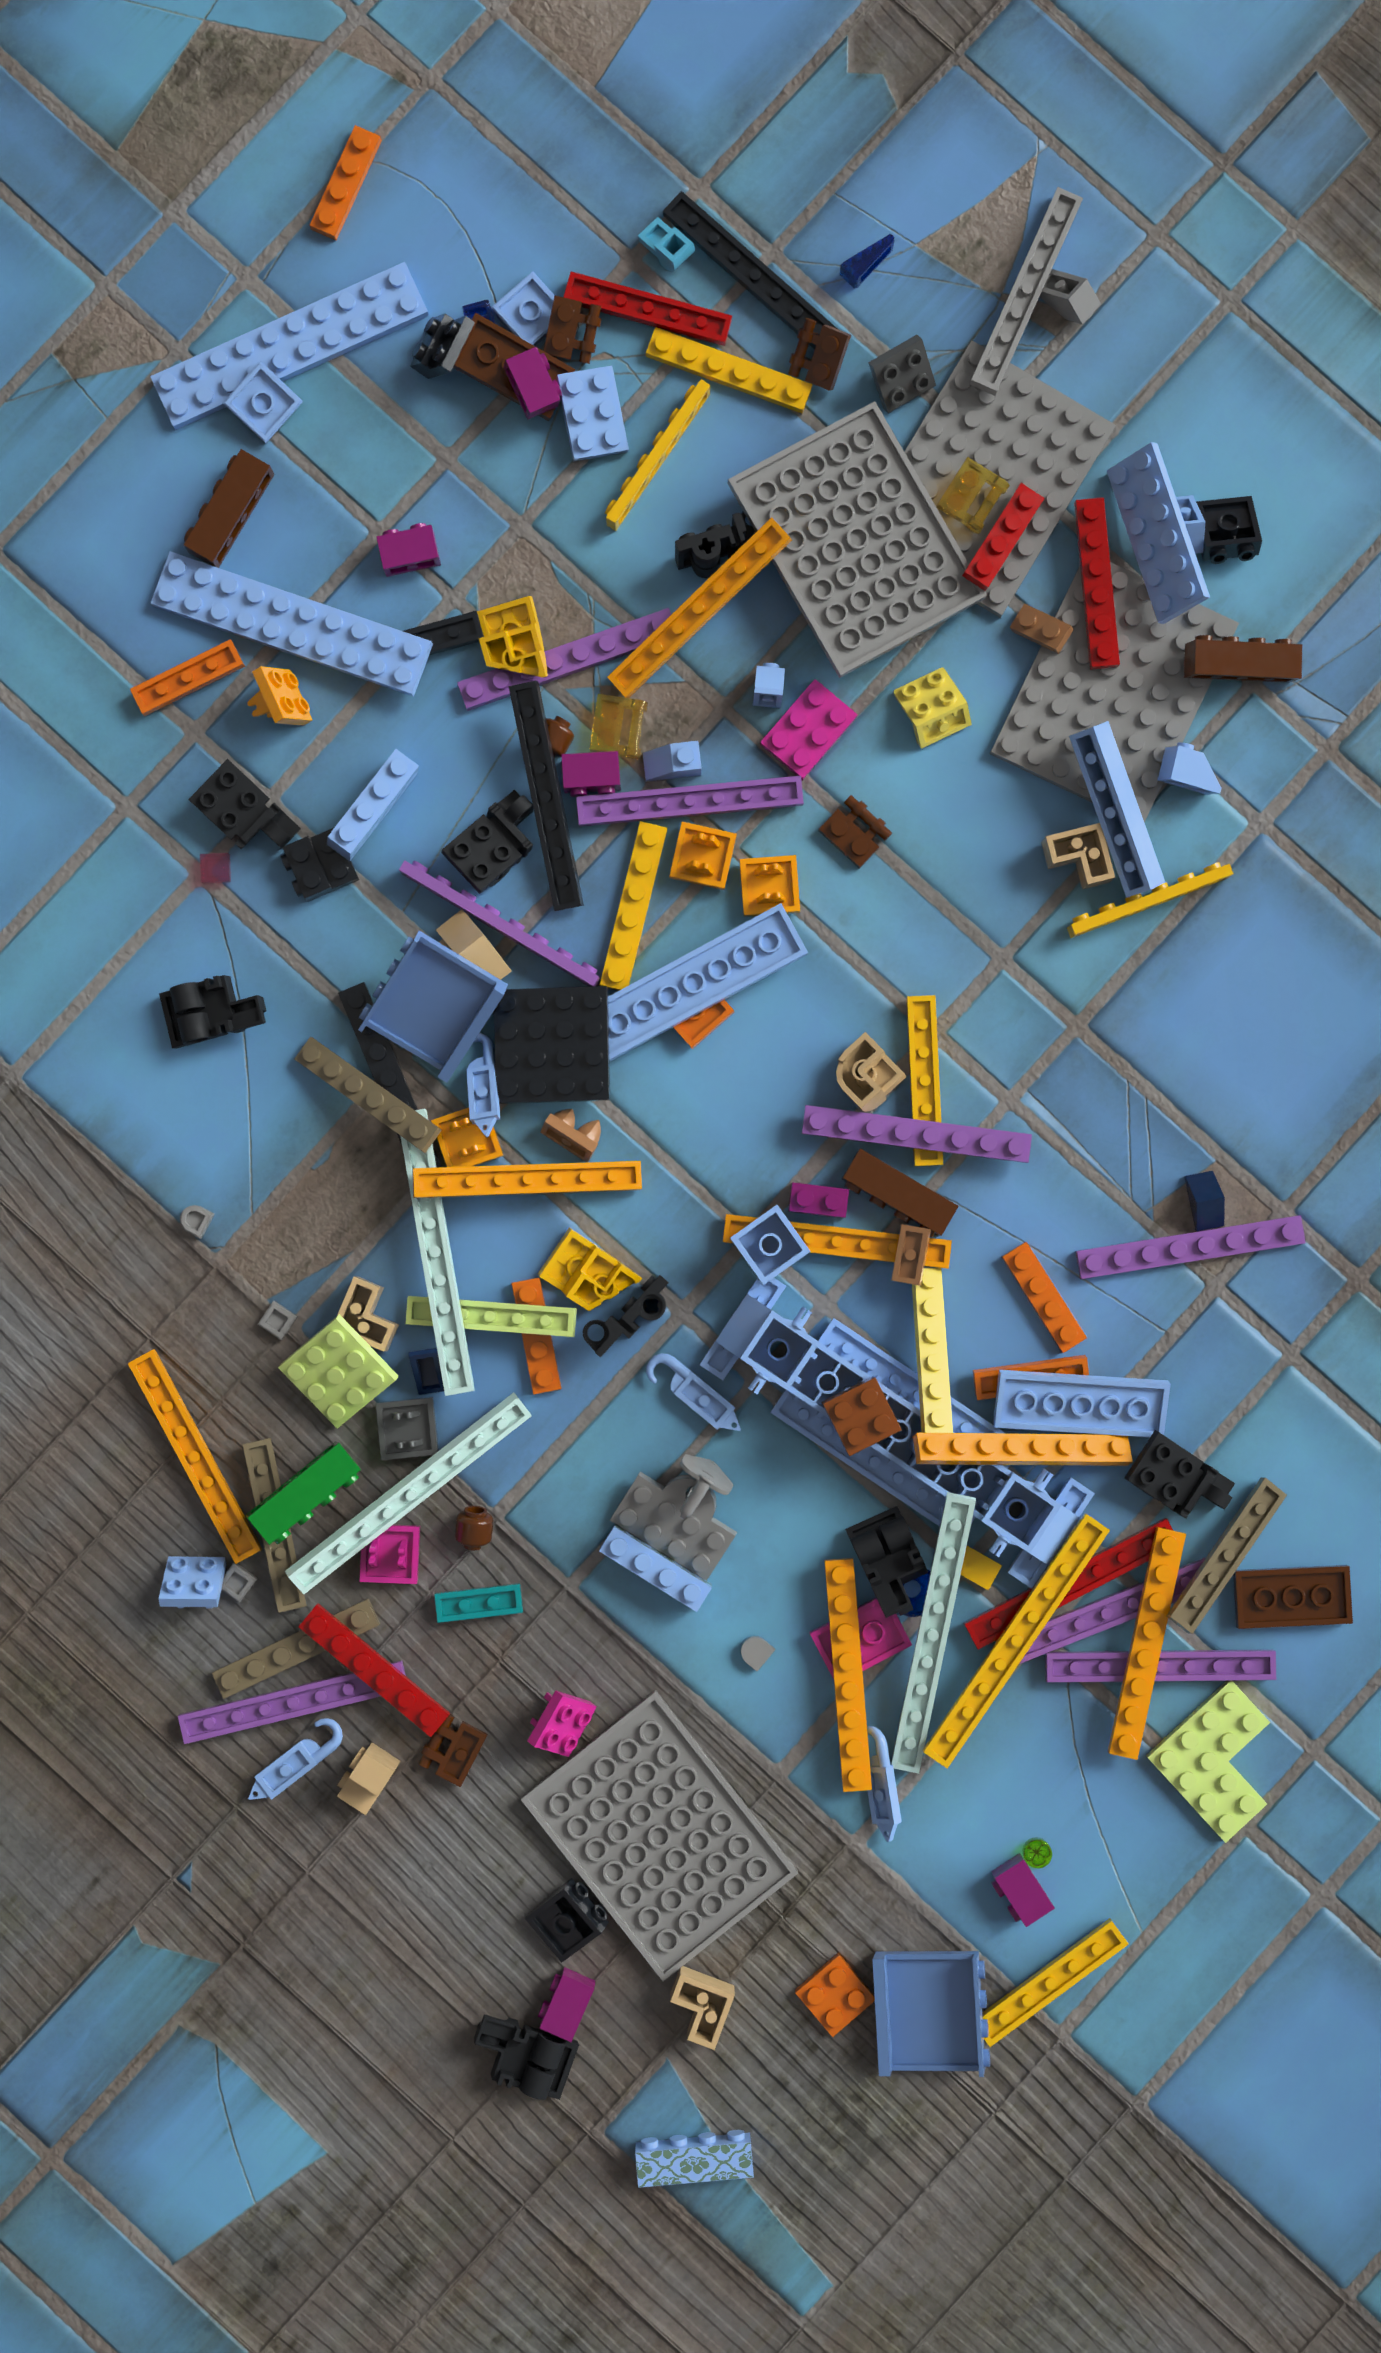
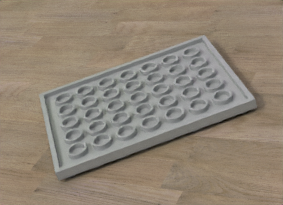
[904,341,1116,618]
[727,401,987,678]
[990,562,1239,823]
[521,1690,798,1982]

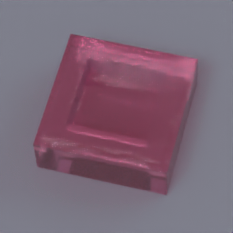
[200,853,231,884]

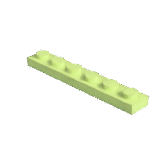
[405,1296,577,1337]

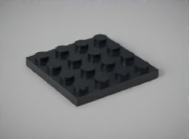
[494,986,610,1104]

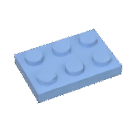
[556,366,629,462]

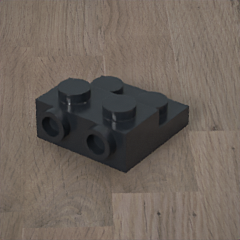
[410,314,475,379]
[1196,496,1262,564]
[281,827,360,902]
[525,1878,609,1963]

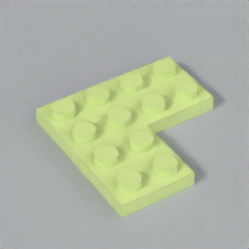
[1146,1680,1270,1843]

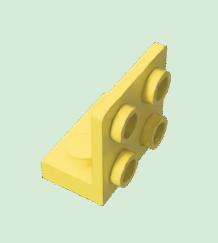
[894,667,972,749]

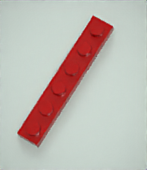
[563,271,732,346]
[1074,498,1120,670]
[298,1603,450,1737]

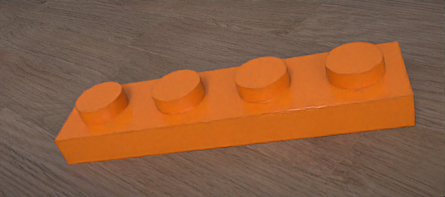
[310,125,382,241]
[130,639,245,716]
[1002,1242,1087,1353]
[512,1277,562,1395]
[973,1355,1089,1400]

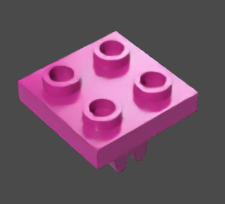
[359,1525,420,1584]
[527,1690,597,1757]

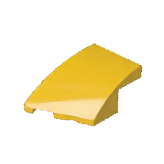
[477,596,548,678]
[538,1227,642,1311]

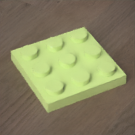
[278,1314,398,1429]

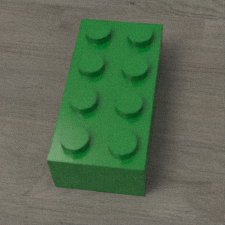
[246,1441,361,1545]

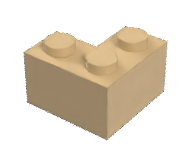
[1041,823,1115,890]
[436,909,512,980]
[337,1276,399,1352]
[337,1743,400,1815]
[670,1966,735,2050]

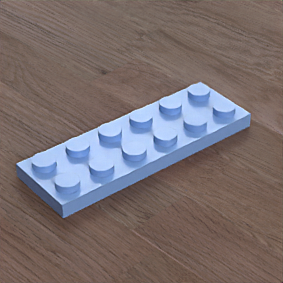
[1107,442,1210,624]
[993,1370,1171,1437]

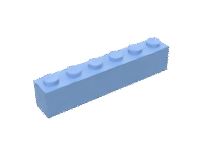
[1069,721,1165,898]

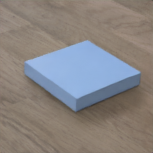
[491,271,554,346]
[223,361,303,444]

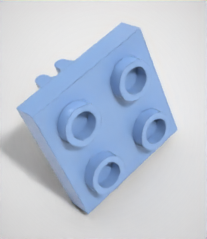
[158,1556,226,1609]

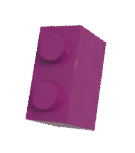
[503,346,562,420]
[376,523,441,577]
[561,751,621,797]
[788,1182,849,1218]
[991,1853,1055,1927]
[537,1967,596,2042]

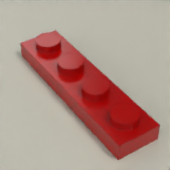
[962,483,1045,591]

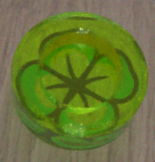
[1022,1837,1052,1868]

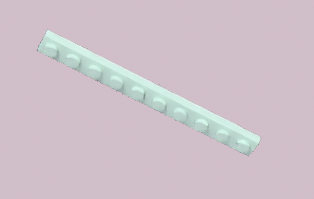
[401,1109,475,1396]
[285,1392,532,1594]
[891,1492,976,1774]

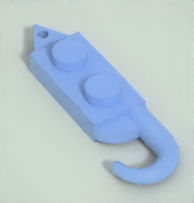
[466,1033,500,1138]
[646,1353,741,1431]
[248,1718,343,1800]
[867,1726,902,1842]

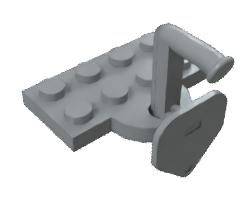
[610,1454,737,1581]

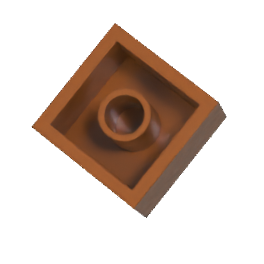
[821,1376,902,1456]

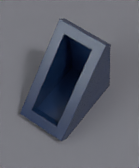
[1184,1171,1225,1231]
[409,1348,444,1395]

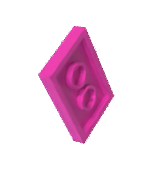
[760,679,858,781]
[809,1598,912,1680]

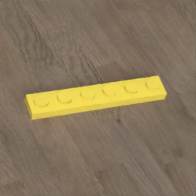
[912,1267,953,1433]

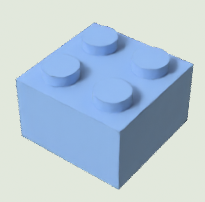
[730,1205,811,1285]

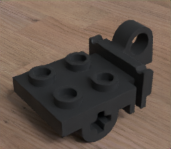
[675,511,756,578]
[188,759,301,849]
[441,789,534,894]
[159,975,266,1049]
[583,1275,669,1357]
[1124,1430,1235,1519]
[845,1506,928,1618]
[474,2014,579,2100]

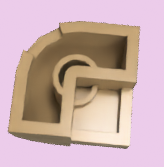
[836,1032,906,1112]

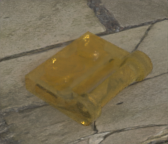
[937,457,1010,534]
[590,694,648,759]

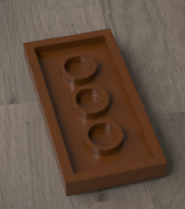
[453,313,575,421]
[1233,1565,1353,1629]

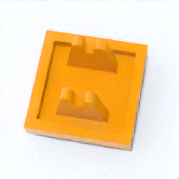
[247,666,313,725]
[669,822,737,890]
[740,855,800,917]
[431,1107,504,1167]

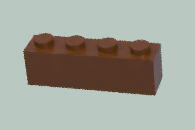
[184,449,275,568]
[1184,635,1302,683]
[842,1148,959,1238]

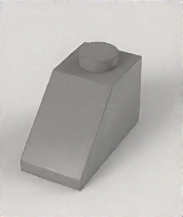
[1040,269,1101,324]

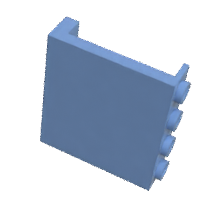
[358,931,508,1083]
[872,1951,990,2077]

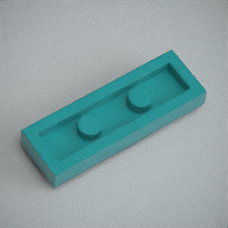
[434,1583,523,1623]

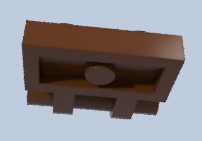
[544,295,602,364]
[788,318,851,391]
[819,795,892,869]
[418,1714,488,1787]

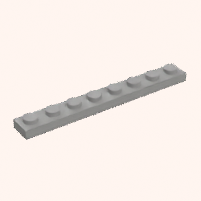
[969,187,1083,396]

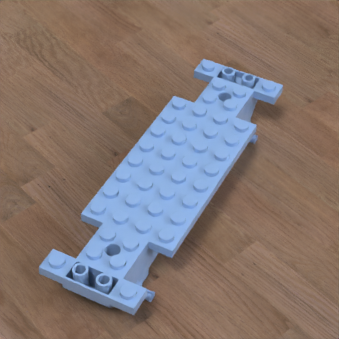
[699,1278,1095,1589]

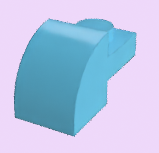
[638,217,695,272]

